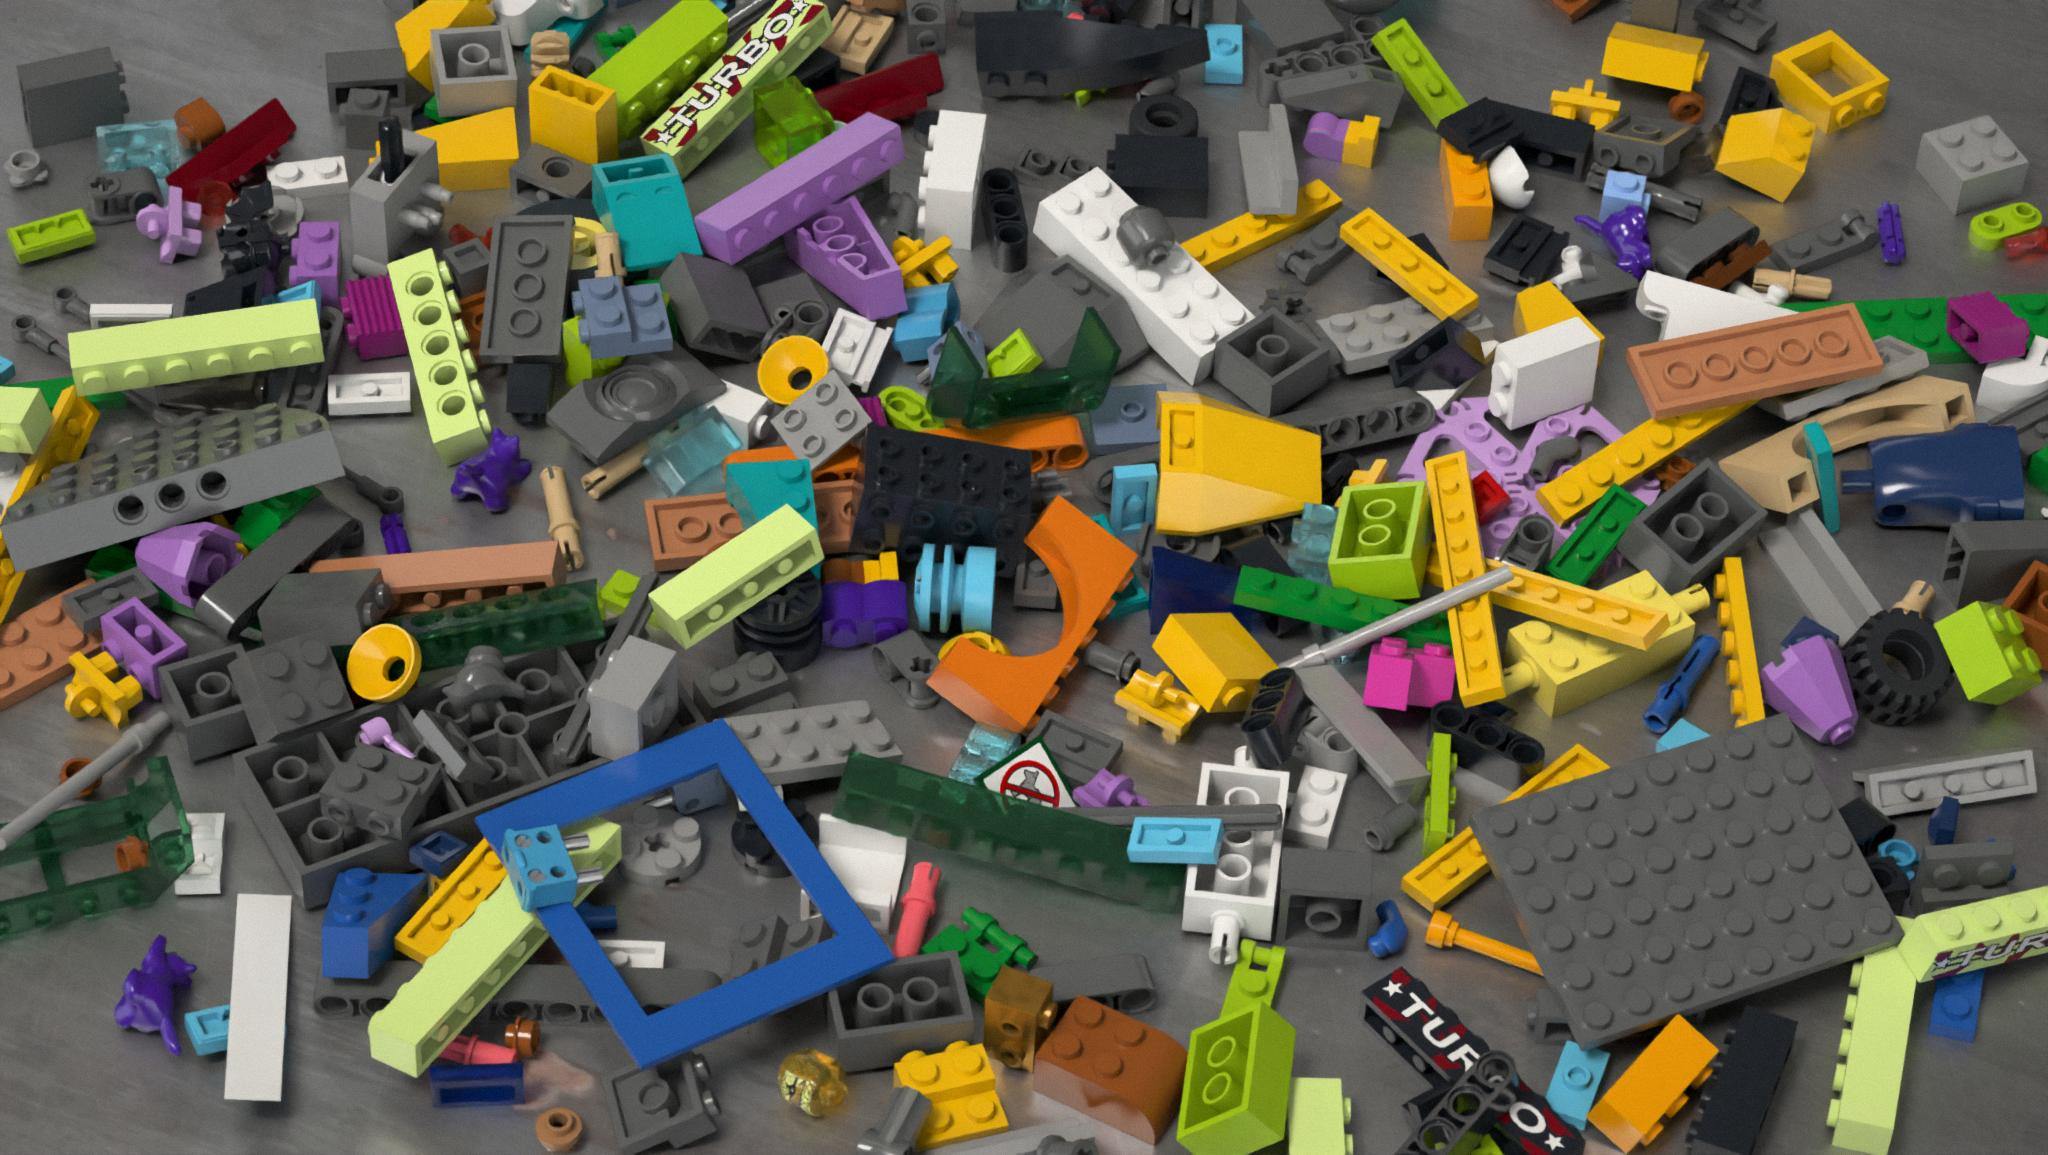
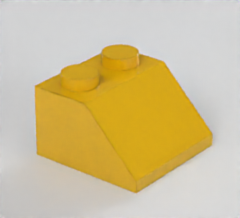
[1714,108,1817,203]

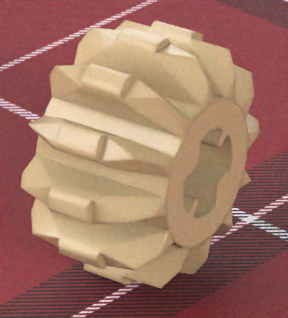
[530,30,571,83]

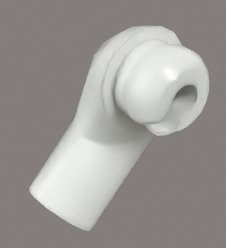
[1549,245,1583,291]
[1728,280,1789,306]

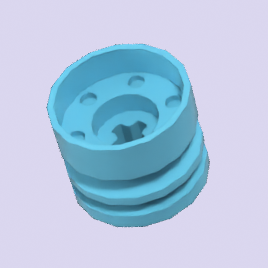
[914,543,997,635]

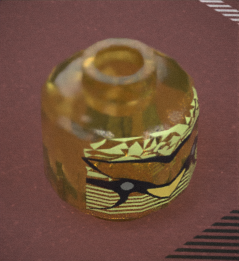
[778,1048,847,1116]

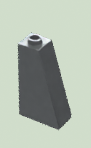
[1937,519,2048,610]

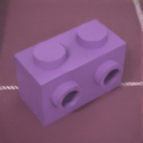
[289,221,343,310]
[100,597,189,700]

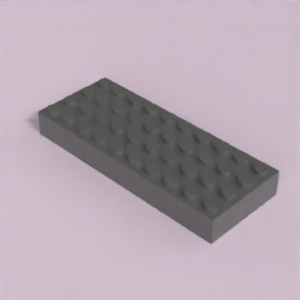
[232,615,707,910]

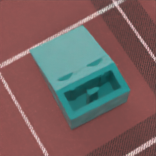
[592,153,703,272]

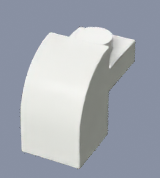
[1976,335,2048,413]

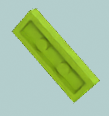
[1371,17,1468,129]
[1422,732,1457,859]

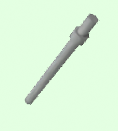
[1277,564,1514,670]
[0,711,171,850]

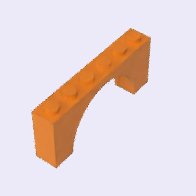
[926,494,1138,745]

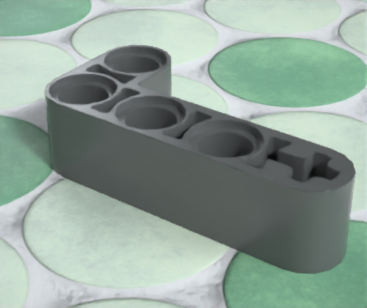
[1256,13,1393,109]

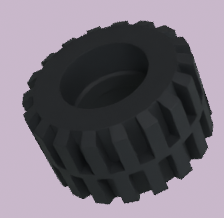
[1842,608,1955,726]

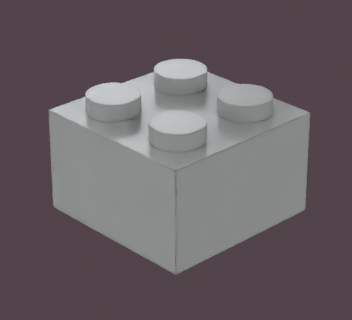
[429,25,518,117]
[1915,115,2029,216]
[586,635,678,761]

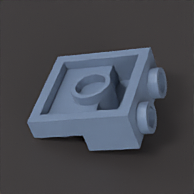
[572,275,673,360]

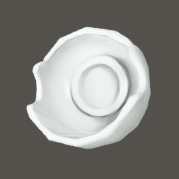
[1487,146,1534,209]

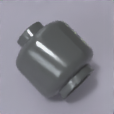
[1116,205,1175,267]

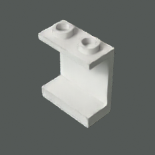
[801,813,908,935]

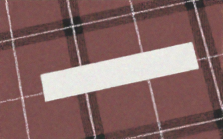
[224,893,292,1101]

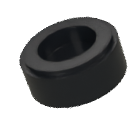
[913,111,940,146]

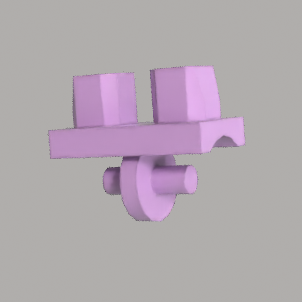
[136,186,202,264]

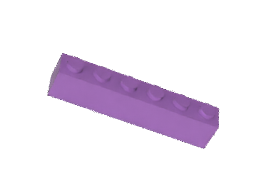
[694,112,906,265]

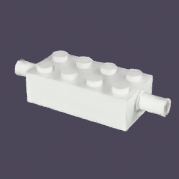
[1182,746,1290,965]

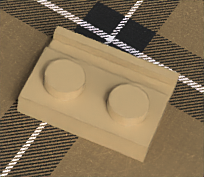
[819,4,894,75]

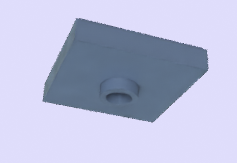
[1085,383,1167,455]

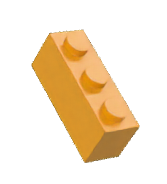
[1438,138,1493,241]
[1585,1014,1719,1154]

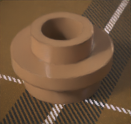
[535,1107,582,1152]

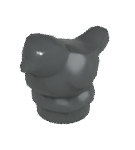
[442,645,526,709]

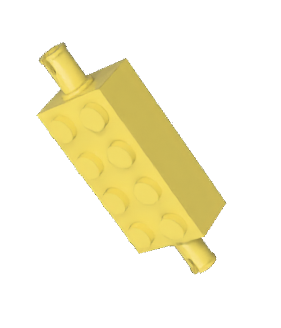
[1498,570,1710,719]

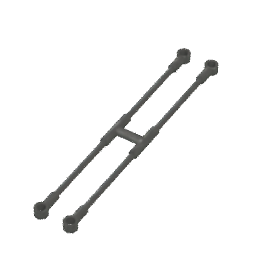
[11,285,404,547]

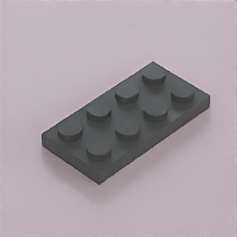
[479,215,576,364]

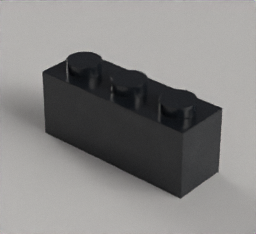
[1487,100,1596,183]

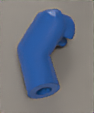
[575,898,617,929]
[1368,900,1408,958]

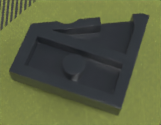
[1718,66,1784,126]

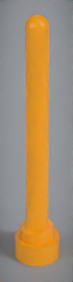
[1425,909,1544,976]

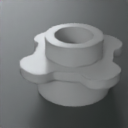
[3,150,48,187]

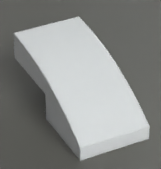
[174,813,226,895]

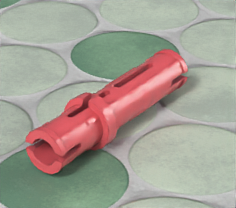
[892,862,942,958]

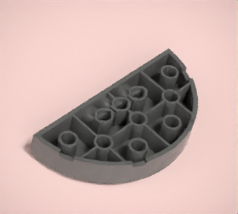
[0,403,346,573]

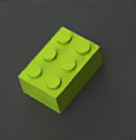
[1327,480,1434,601]
[1176,1000,1296,1155]

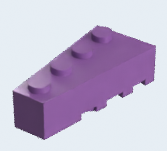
[783,195,908,321]

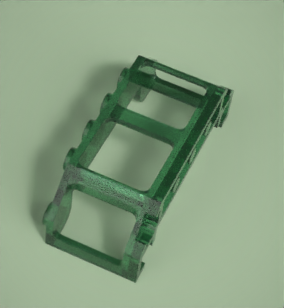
[0,755,195,939]

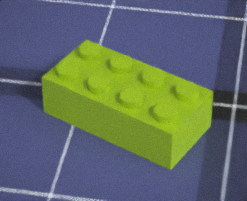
[586,0,729,145]

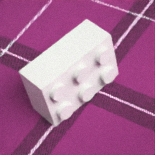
[918,110,987,251]

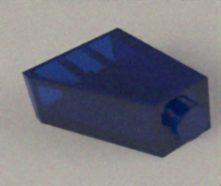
[1148,546,1260,635]

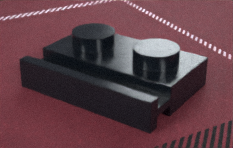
[1435,97,1527,165]
[1483,212,1570,288]

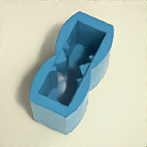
[891,282,961,362]

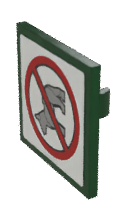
[973,735,1081,854]

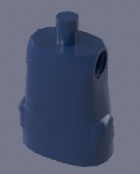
[1840,422,2025,528]

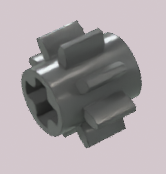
[1259,284,1312,323]
[1030,469,1072,514]

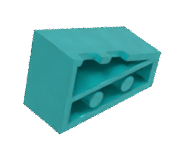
[726,459,821,581]

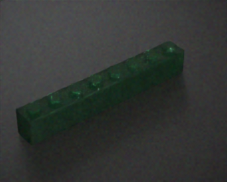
[831,750,1187,915]

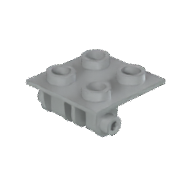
[770,369,874,474]

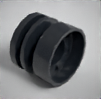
[733,569,822,673]

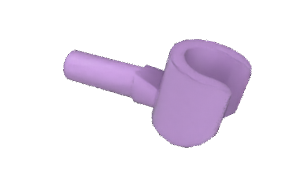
[360,717,417,759]

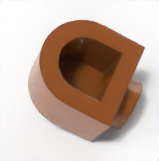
[173,97,226,153]

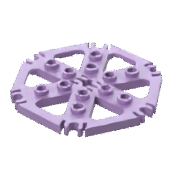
[1396,397,1661,580]

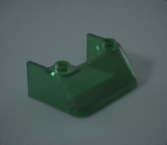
[925,306,1122,430]

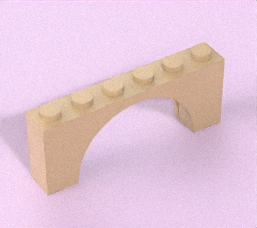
[1718,373,1976,513]

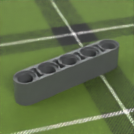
[193,495,356,641]

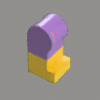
[1304,112,1381,169]

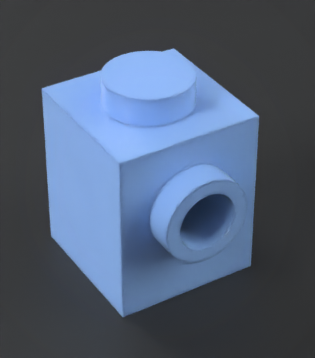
[1598,170,1651,223]

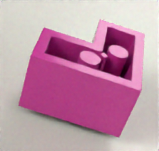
[1363,636,1456,711]

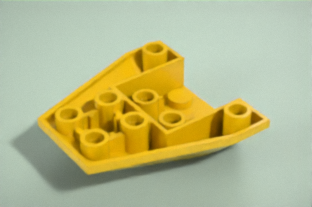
[1155,391,1322,536]

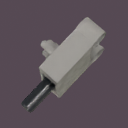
[349,115,454,279]

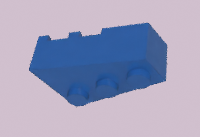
[322,868,428,978]

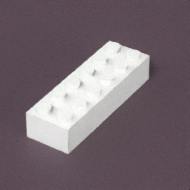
[1033,166,1255,387]

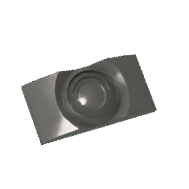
[546,342,727,465]

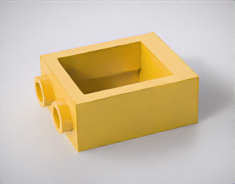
[1769,30,1890,135]

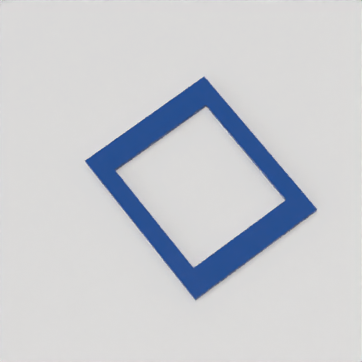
[475,718,895,1072]

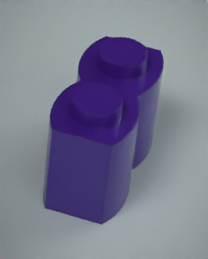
[821,580,908,648]

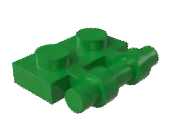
[921,906,1038,1008]

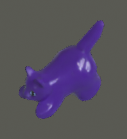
[1573,204,1655,283]
[450,428,532,512]
[114,935,198,1056]

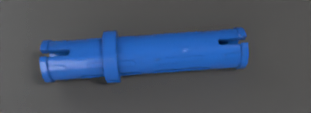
[1643,634,1721,733]

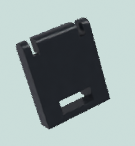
[183,265,276,317]

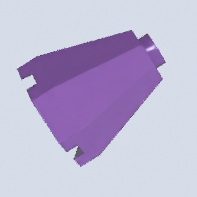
[135,522,244,609]
[1759,635,1859,745]

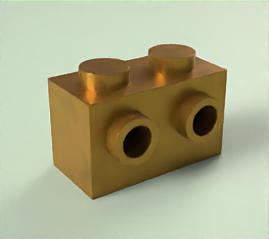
[983,965,1058,1073]

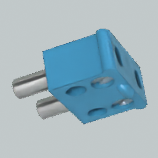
[501,824,604,913]

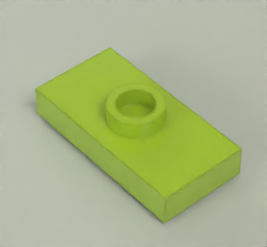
[6,208,96,264]
[970,328,1044,413]

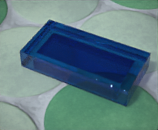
[430,1062,525,1108]

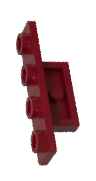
[800,52,944,134]
[165,98,297,203]

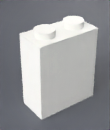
[1488,316,1600,430]

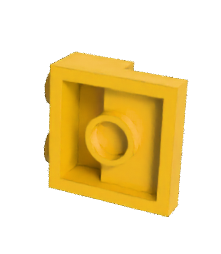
[894,1041,1009,1152]

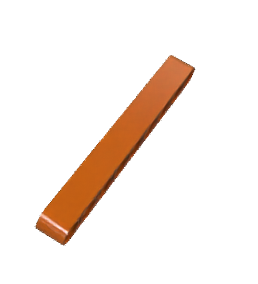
[722,415,1089,486]

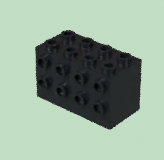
[848,423,1032,578]

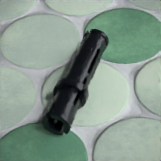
[1263,453,1360,544]

